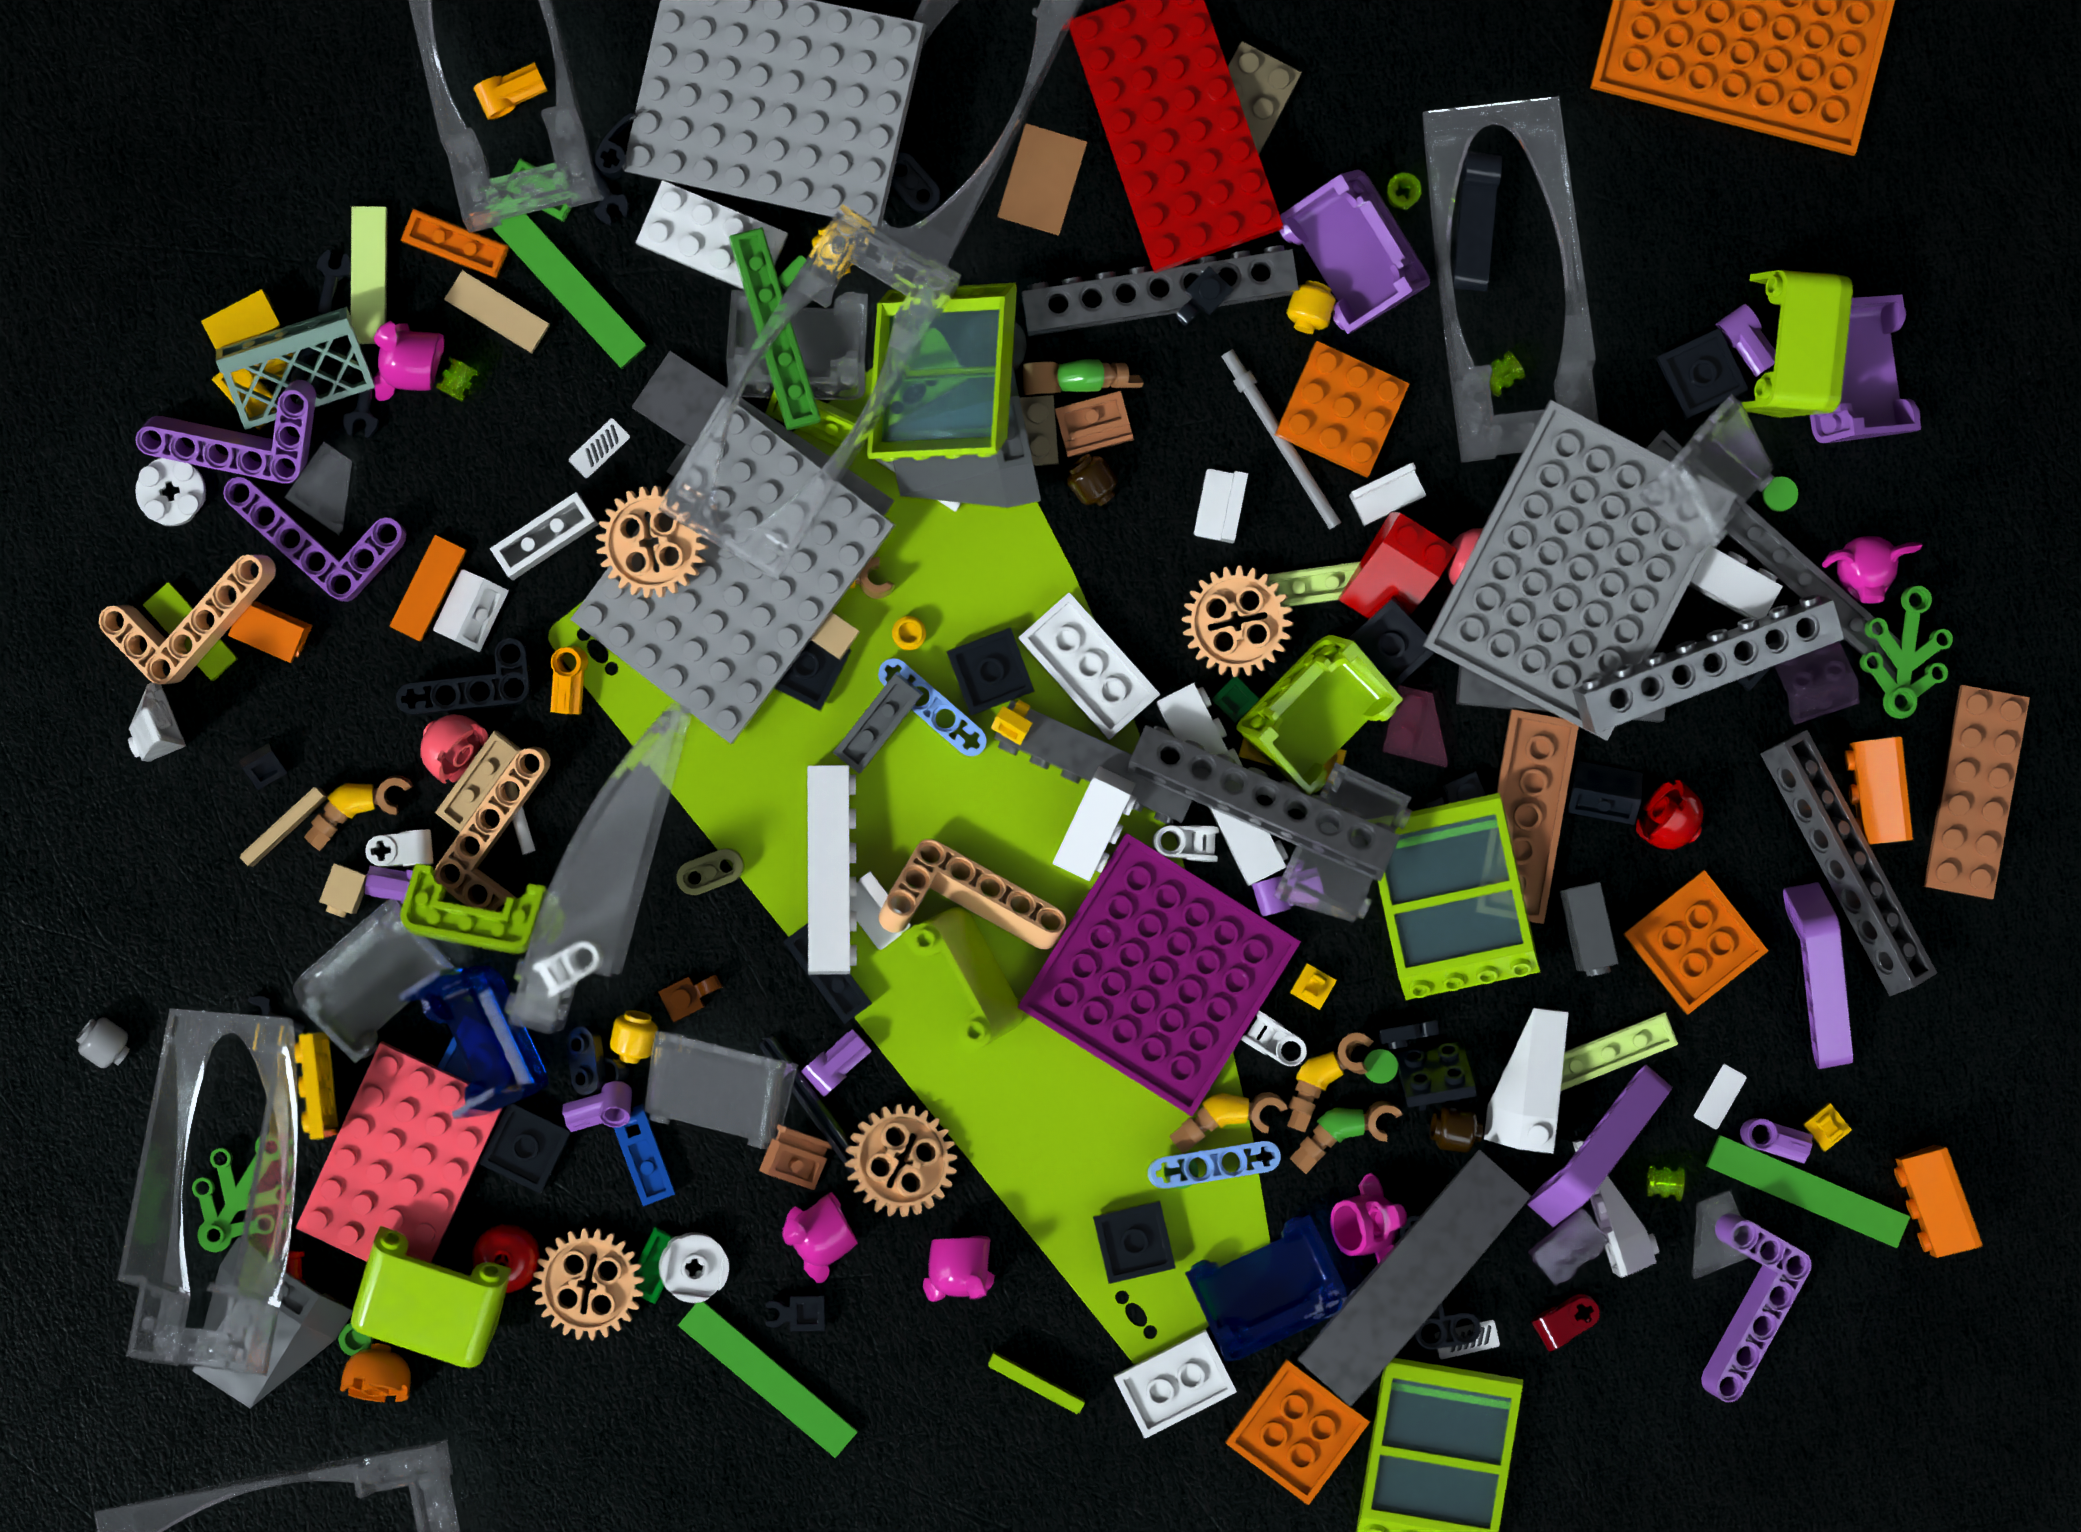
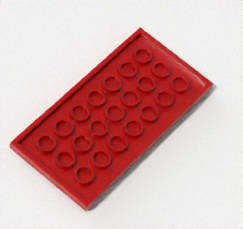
[1067,0,1284,274]

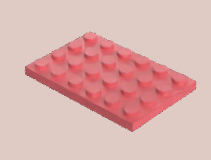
[296,1041,507,1263]

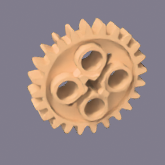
[596,486,709,598]
[1182,566,1294,677]
[845,1104,957,1217]
[532,1228,645,1340]

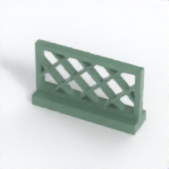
[216,307,375,430]

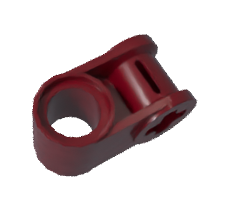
[1531,1294,1600,1351]

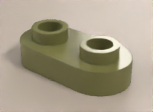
[677,849,744,895]

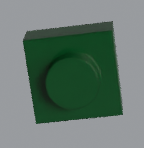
[1211,676,1259,724]

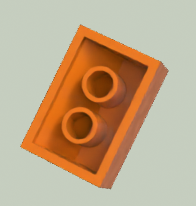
[1845,737,1913,845]
[1894,1145,1983,1258]

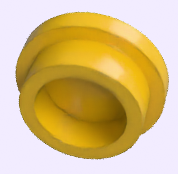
[892,616,926,650]

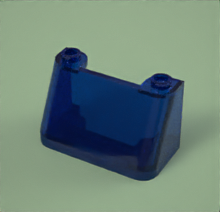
[1185,1215,1348,1362]

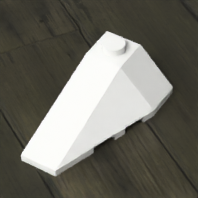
[128,682,186,762]
[1484,1008,1568,1153]
[1572,1139,1659,1277]

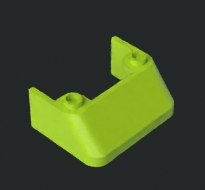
[1735,270,1853,418]

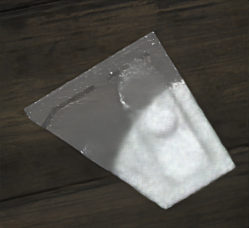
[284,442,352,535]
[1691,1190,1749,1279]

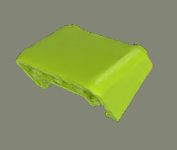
[1236,635,1403,796]
[400,863,566,953]
[901,907,1023,1055]
[351,1226,511,1368]

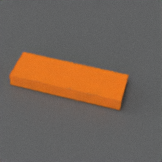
[401,209,510,279]
[390,535,467,642]

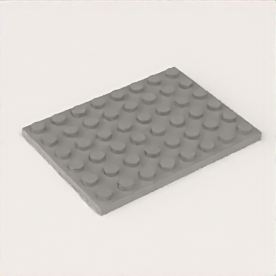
[624,0,927,228]
[570,400,896,744]
[1423,400,1735,741]

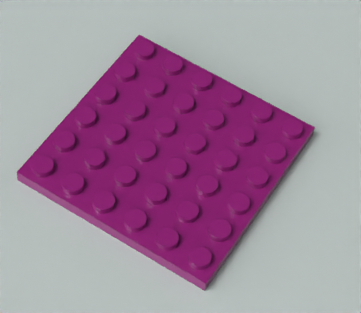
[1018,833,1301,1116]

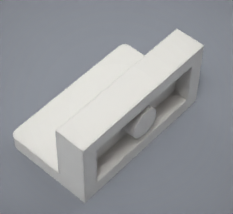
[1349,462,1426,526]
[1194,469,1248,543]
[433,569,509,652]
[850,872,912,950]

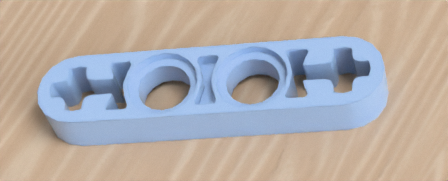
[878,658,987,757]
[1148,1141,1281,1188]

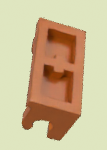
[228,600,312,663]

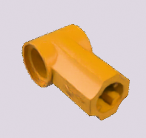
[474,63,547,120]
[550,646,588,714]

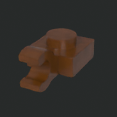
[658,975,722,1022]

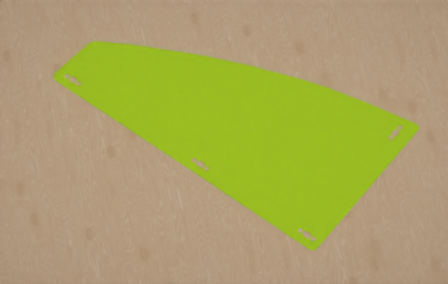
[548,327,1272,1365]

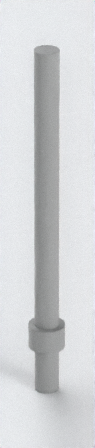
[1221,349,1341,529]

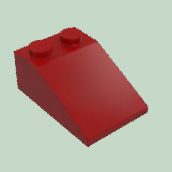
[1338,512,1457,619]

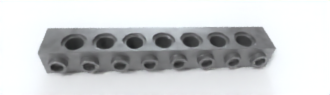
[1022,245,1299,336]
[1572,594,1844,733]
[1127,725,1400,882]
[1761,730,1937,996]

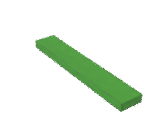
[484,195,647,369]
[729,227,821,431]
[1706,1135,1910,1248]
[678,1301,858,1458]

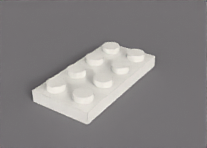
[636,180,788,290]
[1018,592,1160,740]

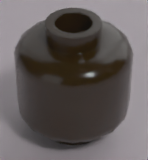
[1067,454,1118,506]
[1430,1106,1483,1152]

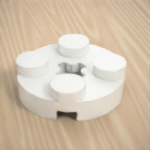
[136,458,206,526]
[659,1232,729,1303]

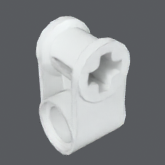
[1152,825,1219,862]
[365,830,434,868]
[533,941,603,998]
[1241,1010,1307,1066]

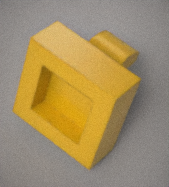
[991,699,1033,745]
[1290,963,1337,1010]
[1802,1103,1852,1151]

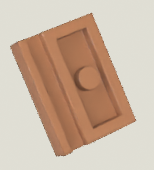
[1055,391,1134,458]
[759,1124,832,1190]

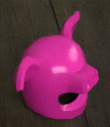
[374,321,445,401]
[1822,536,1922,603]
[1330,1173,1407,1263]
[783,1192,858,1283]
[923,1236,995,1302]

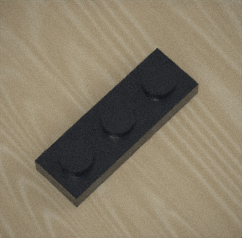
[783,923,872,1024]

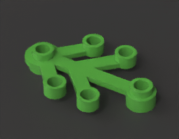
[1860,586,1953,719]
[192,1132,291,1252]

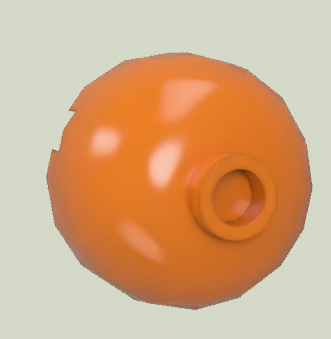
[340,1343,411,1402]

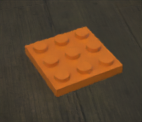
[1274,341,1410,477]
[1623,870,1768,1015]
[1225,1359,1370,1505]

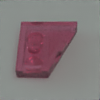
[1382,685,1448,768]

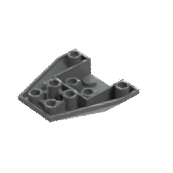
[888,367,1041,508]
[193,1236,353,1408]

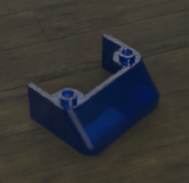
[398,966,548,1119]

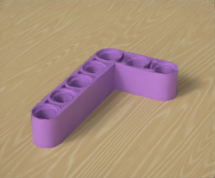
[136,380,316,483]
[223,477,406,602]
[1783,882,1853,1069]
[1527,1065,1673,1227]
[1701,1213,1811,1402]

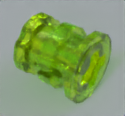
[1387,173,1421,210]
[1479,352,1525,397]
[436,357,480,401]
[1646,1166,1685,1201]

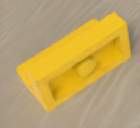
[201,289,280,349]

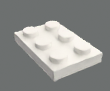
[1113,1329,1237,1438]

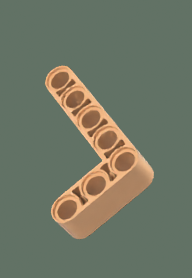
[99,554,276,685]
[435,747,550,913]
[878,839,1066,949]

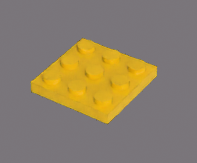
[294,1032,339,1139]

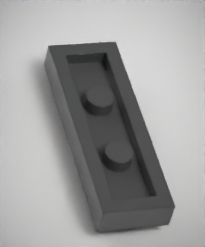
[833,672,924,774]

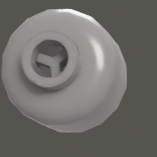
[76,1018,130,1068]

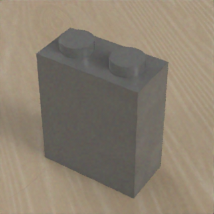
[1559,882,1618,976]

